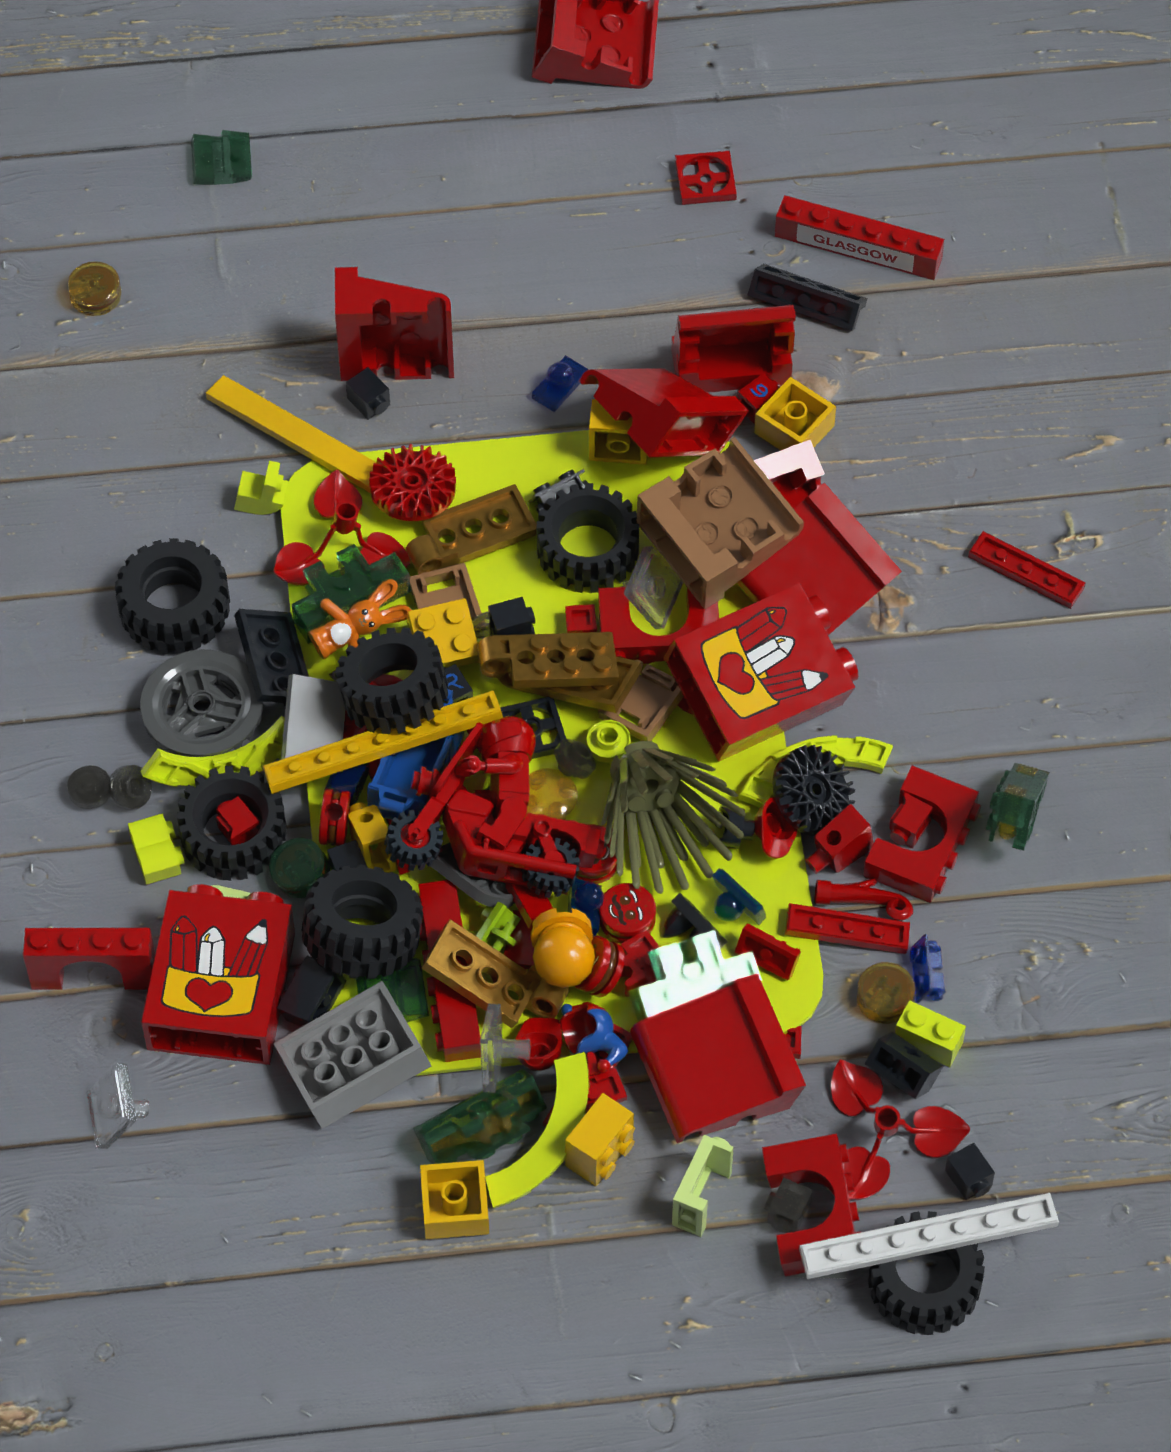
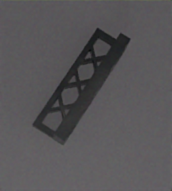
[747,263,868,331]

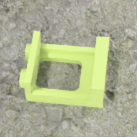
[672,1135,734,1237]

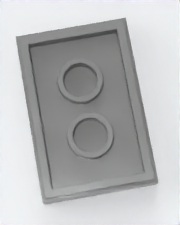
[281,674,346,773]

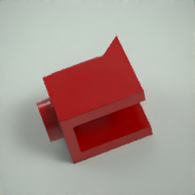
[889,791,933,849]
[216,796,259,845]

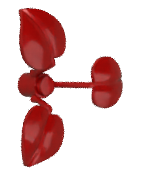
[273,470,411,585]
[831,1060,970,1200]

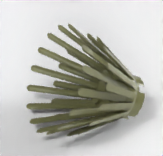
[602,741,746,894]

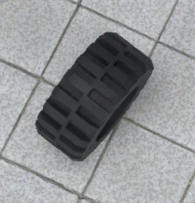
[115,538,230,654]
[301,865,423,979]

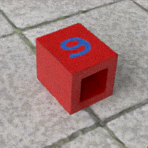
[738,373,781,424]

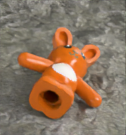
[308,579,412,659]

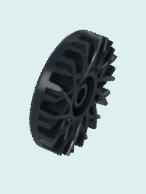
[772,745,855,836]

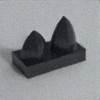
[662,893,728,955]

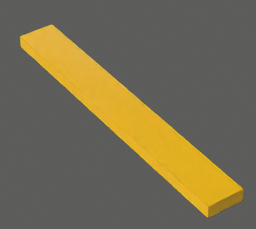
[206,375,377,493]
[263,690,503,794]

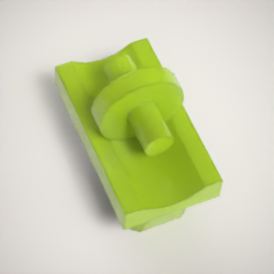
[470,902,521,952]

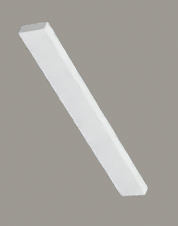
[799,1193,1059,1279]

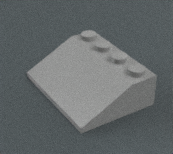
[273,981,431,1129]

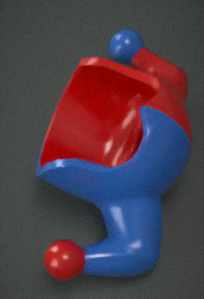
[560,1002,628,1073]

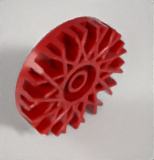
[369,444,456,521]

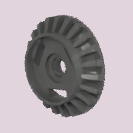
[140,649,264,757]

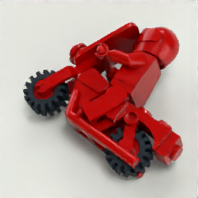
[384,716,604,898]

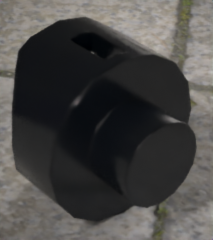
[719,805,755,849]

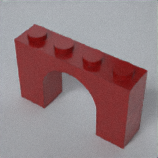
[598,587,719,664]
[863,765,981,903]
[23,928,156,990]
[762,1133,861,1277]

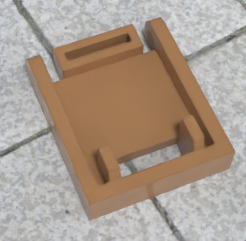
[408,563,484,627]
[598,659,684,741]

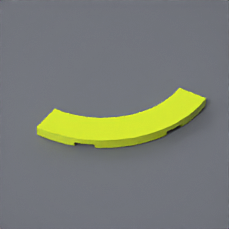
[140,716,285,788]
[738,735,893,808]
[485,1052,589,1208]

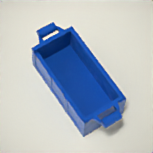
[367,689,464,820]

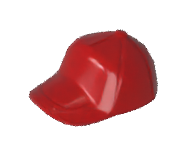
[754,797,797,859]
[513,1018,562,1071]

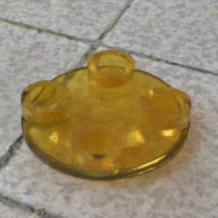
[526,768,578,820]

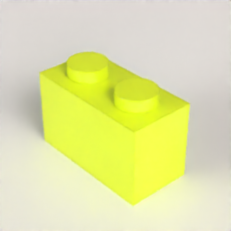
[895,1000,966,1067]

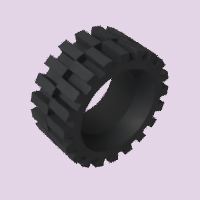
[537,483,639,593]
[336,627,449,734]
[177,766,287,881]
[868,1211,985,1335]

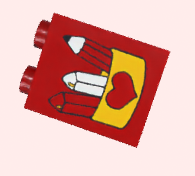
[663,583,859,762]
[141,884,295,1065]

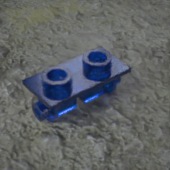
[909,934,946,1003]

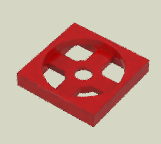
[675,150,737,205]

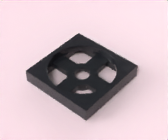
[501,697,568,759]

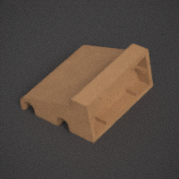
[637,437,804,609]

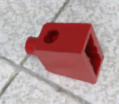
[805,804,874,874]

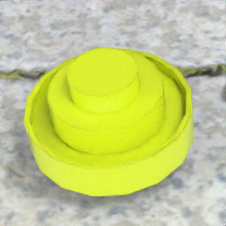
[586,720,631,763]

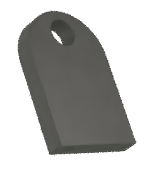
[430,842,515,908]

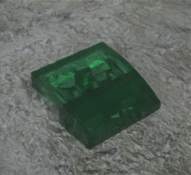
[191,130,252,185]
[356,958,429,1023]

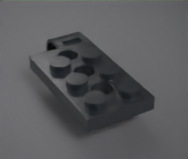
[234,608,309,710]

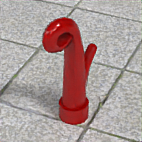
[814,878,914,921]

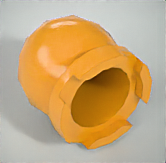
[531,908,595,988]

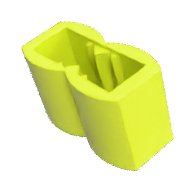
[128,813,185,885]

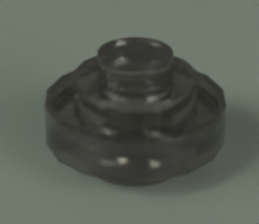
[554,739,596,779]
[67,765,113,809]
[108,765,152,810]

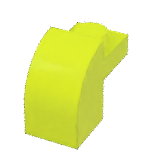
[234,460,288,515]

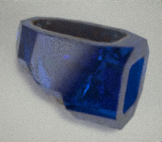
[324,762,370,806]

